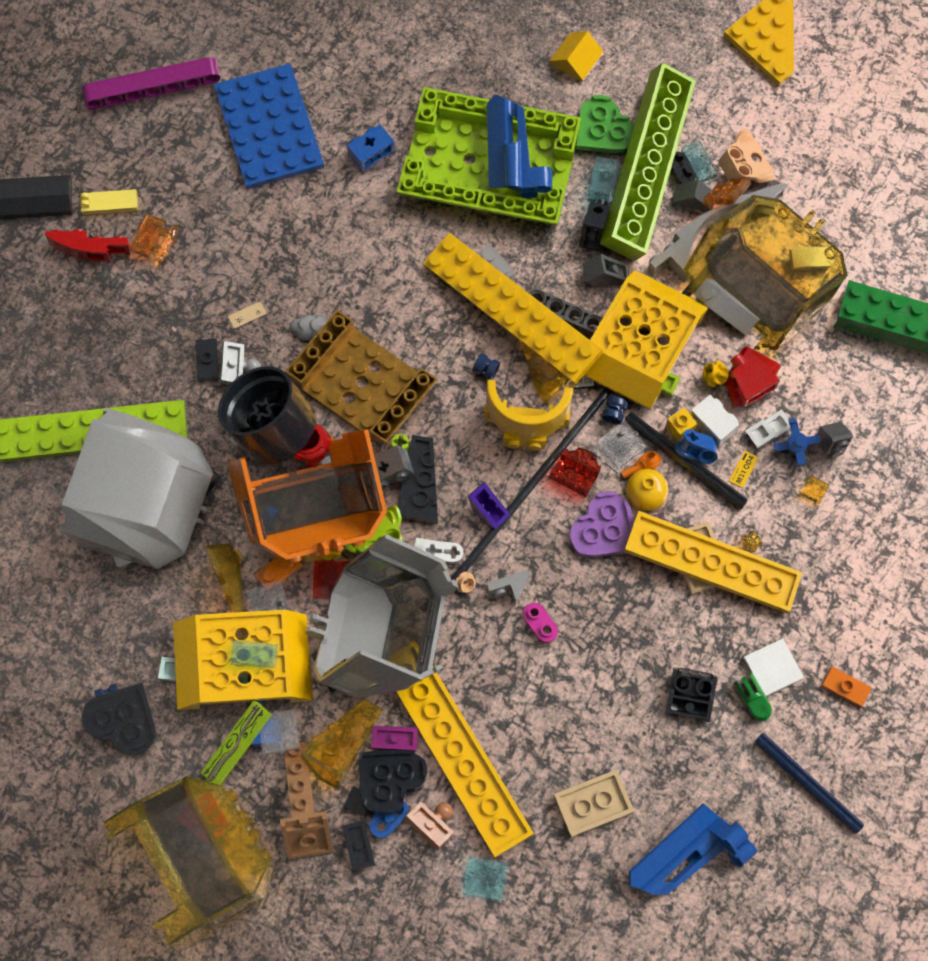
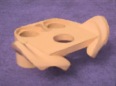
[719,128,776,188]

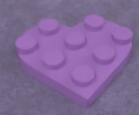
[570,491,633,558]

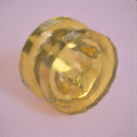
[742,530,763,552]

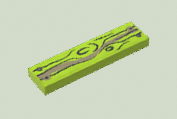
[201,701,272,787]

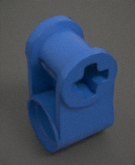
[675,429,718,464]

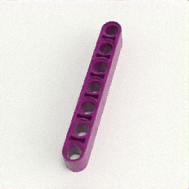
[82,57,221,110]

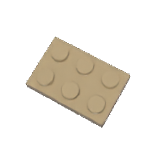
[553,769,635,838]

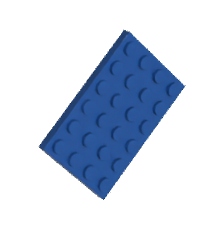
[214,63,325,189]

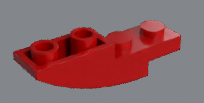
[45,229,131,262]

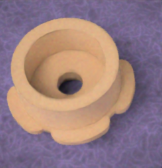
[455,572,476,593]

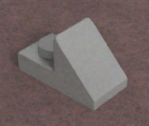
[486,570,530,606]

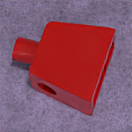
[729,354,780,408]

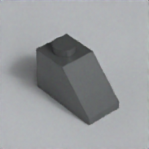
[582,254,629,287]

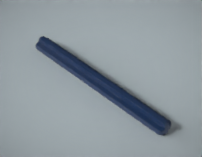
[755,733,864,834]

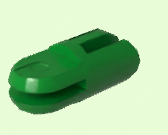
[733,672,772,721]

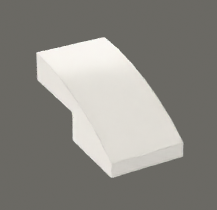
[746,409,791,448]

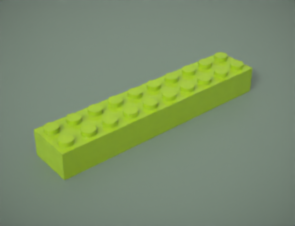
[600,62,696,261]

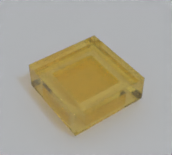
[800,475,830,505]

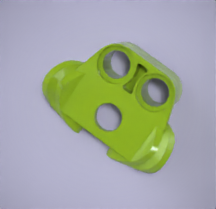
[344,505,403,568]

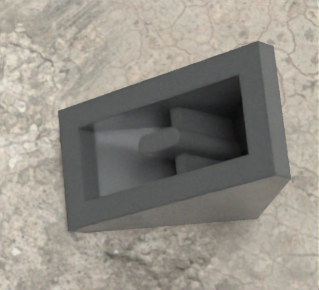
[672,179,716,212]

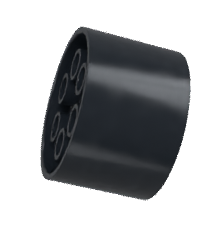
[218,366,316,465]

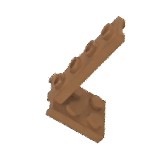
[280,742,334,860]

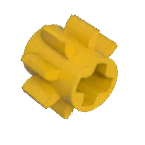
[702,360,728,388]

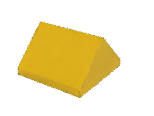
[549,31,603,82]

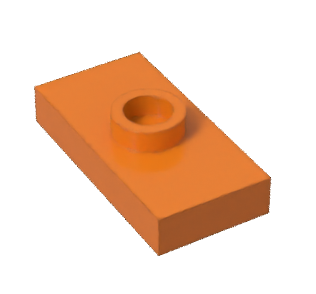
[821,666,872,708]

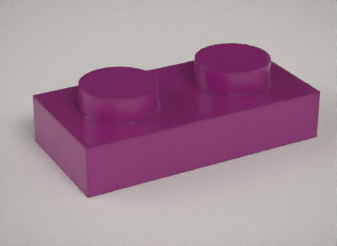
[371,726,418,752]

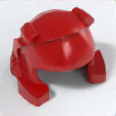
[292,424,331,468]

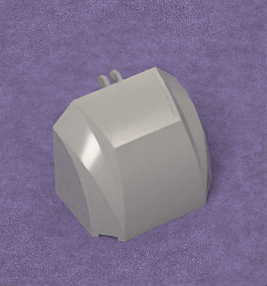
[61,408,213,569]

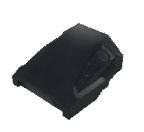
[665,667,718,722]

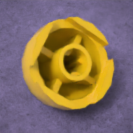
[625,468,669,512]

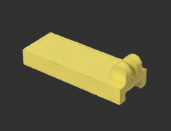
[80,189,138,215]

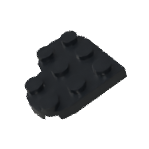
[82,682,156,755]
[359,750,428,816]

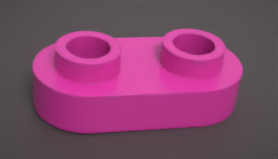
[523,603,558,644]

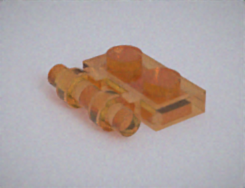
[703,177,751,207]
[129,214,179,264]

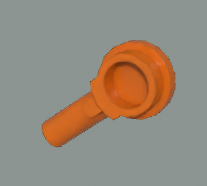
[620,451,662,479]

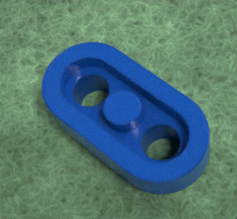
[369,802,409,839]

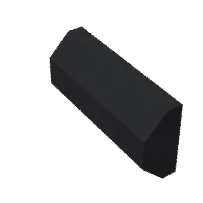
[0,175,72,219]

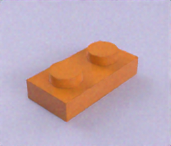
[254,557,303,593]

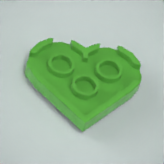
[576,95,635,154]

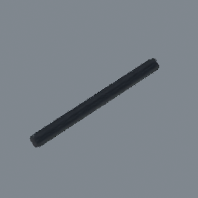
[625,412,748,509]

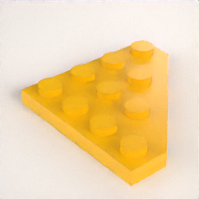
[723,0,794,86]

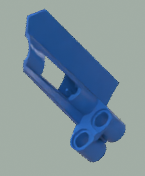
[487,94,553,199]
[629,804,758,895]

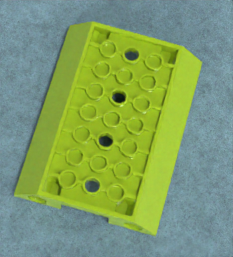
[397,87,581,225]

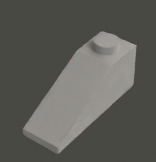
[694,278,760,335]

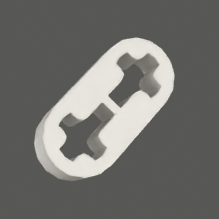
[422,541,464,564]

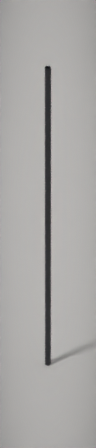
[427,234,736,608]

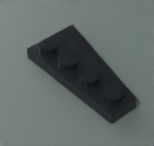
[397,435,438,524]

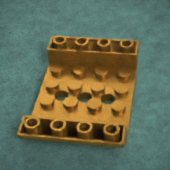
[285,310,438,444]

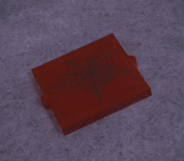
[313,559,350,599]

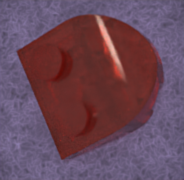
[548,447,601,497]

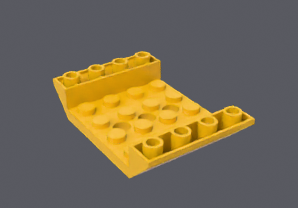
[584,270,709,410]
[173,610,313,710]

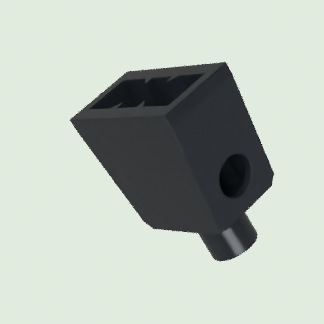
[579,199,610,252]

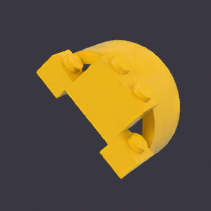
[484,380,573,451]

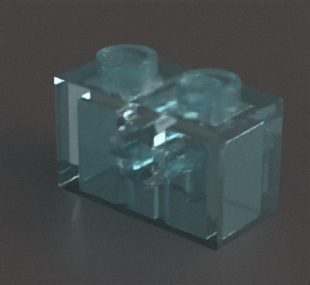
[588,156,622,206]

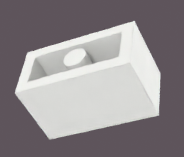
[690,395,739,447]

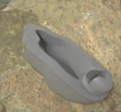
[289,315,328,341]

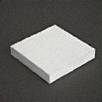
[743,639,804,697]

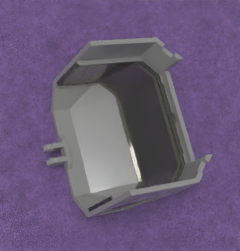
[306,534,459,698]

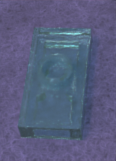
[681,141,718,183]
[231,641,278,668]

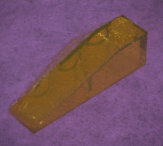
[205,543,247,636]
[301,699,383,789]

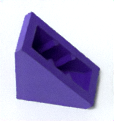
[468,482,511,529]

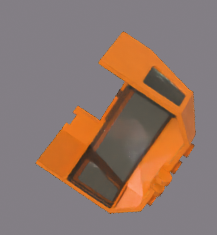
[227,430,387,563]

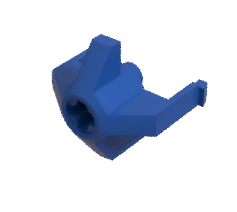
[774,417,821,467]

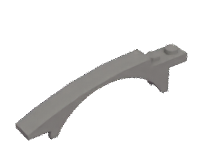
[648,183,788,282]

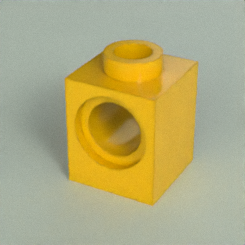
[665,407,697,443]

